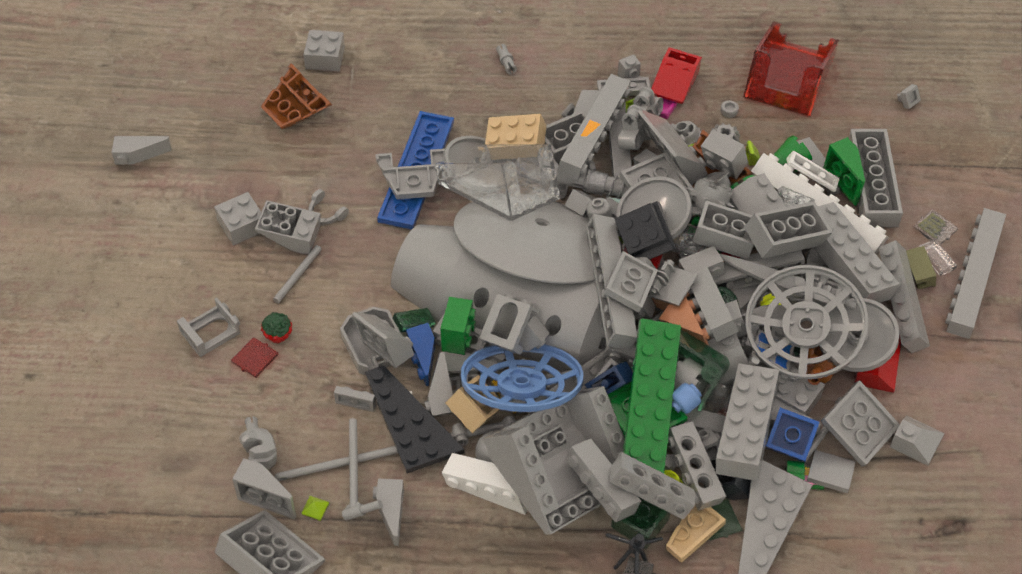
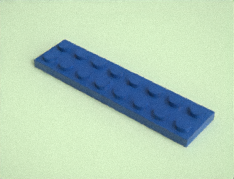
[377,111,454,229]

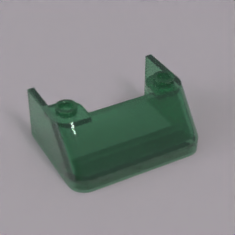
[632,322,730,412]

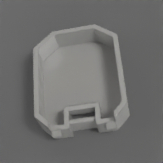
[340,307,404,375]

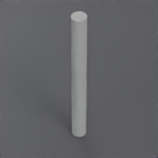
[273,245,322,303]

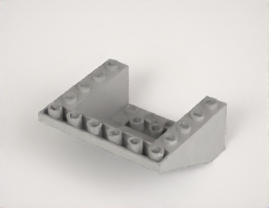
[483,386,625,535]

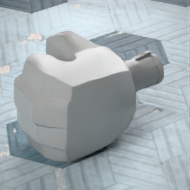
[239,416,277,471]

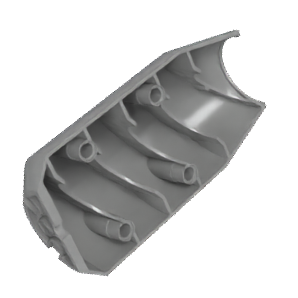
[391,224,606,372]

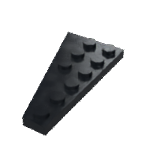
[365,366,465,474]

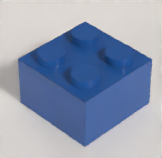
[766,407,820,463]

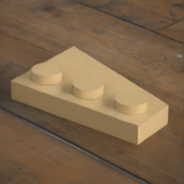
[666,505,726,563]

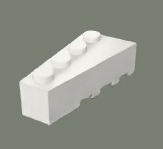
[442,453,528,515]

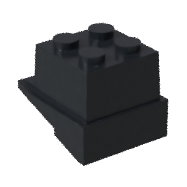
[615,201,676,260]

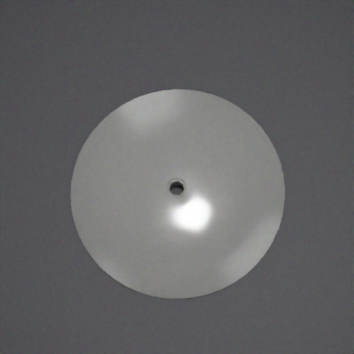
[454,196,622,284]

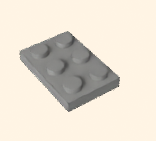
[603,251,658,313]

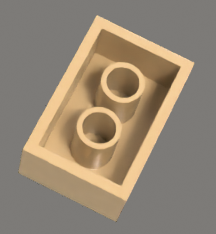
[484,114,547,160]

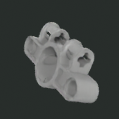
[618,87,663,150]

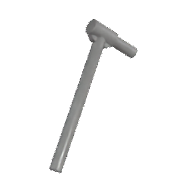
[342,418,383,521]

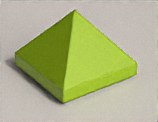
[301,496,329,521]

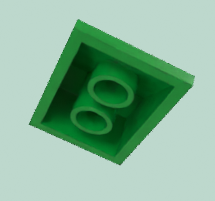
[823,137,865,206]

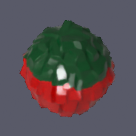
[260,312,293,343]

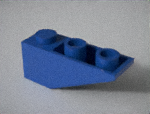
[406,323,435,386]

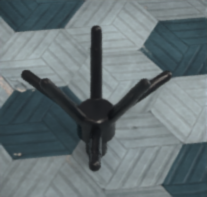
[606,533,663,574]

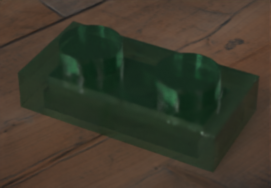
[392,308,436,333]

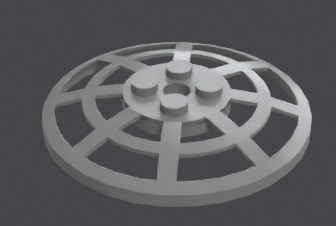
[746,265,868,379]

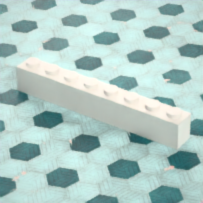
[751,153,889,255]

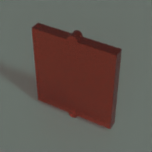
[231,337,279,378]

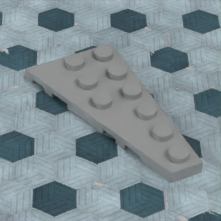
[738,460,813,574]

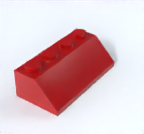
[854,335,901,393]

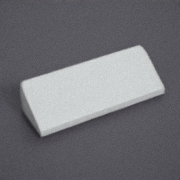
[787,151,840,192]

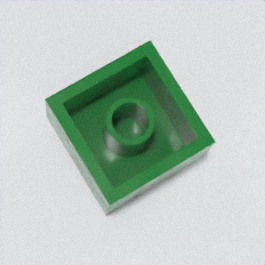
[440,296,476,355]

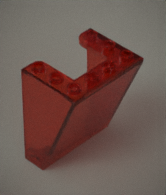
[743,22,839,117]

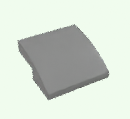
[807,450,856,494]

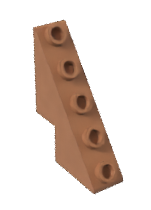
[651,292,710,346]

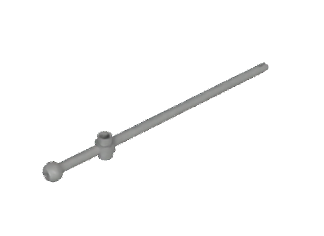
[275,416,515,481]

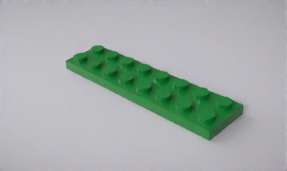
[623,318,681,474]

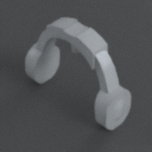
[309,189,349,226]

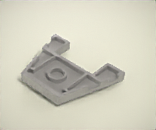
[375,149,445,199]

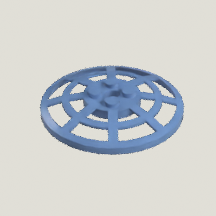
[461,344,583,412]

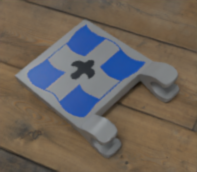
[747,329,794,384]

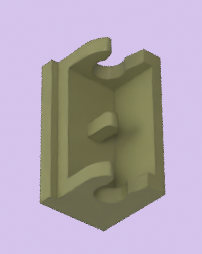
[906,246,936,289]

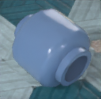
[672,383,702,414]

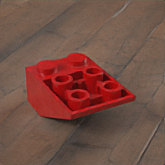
[651,47,702,104]

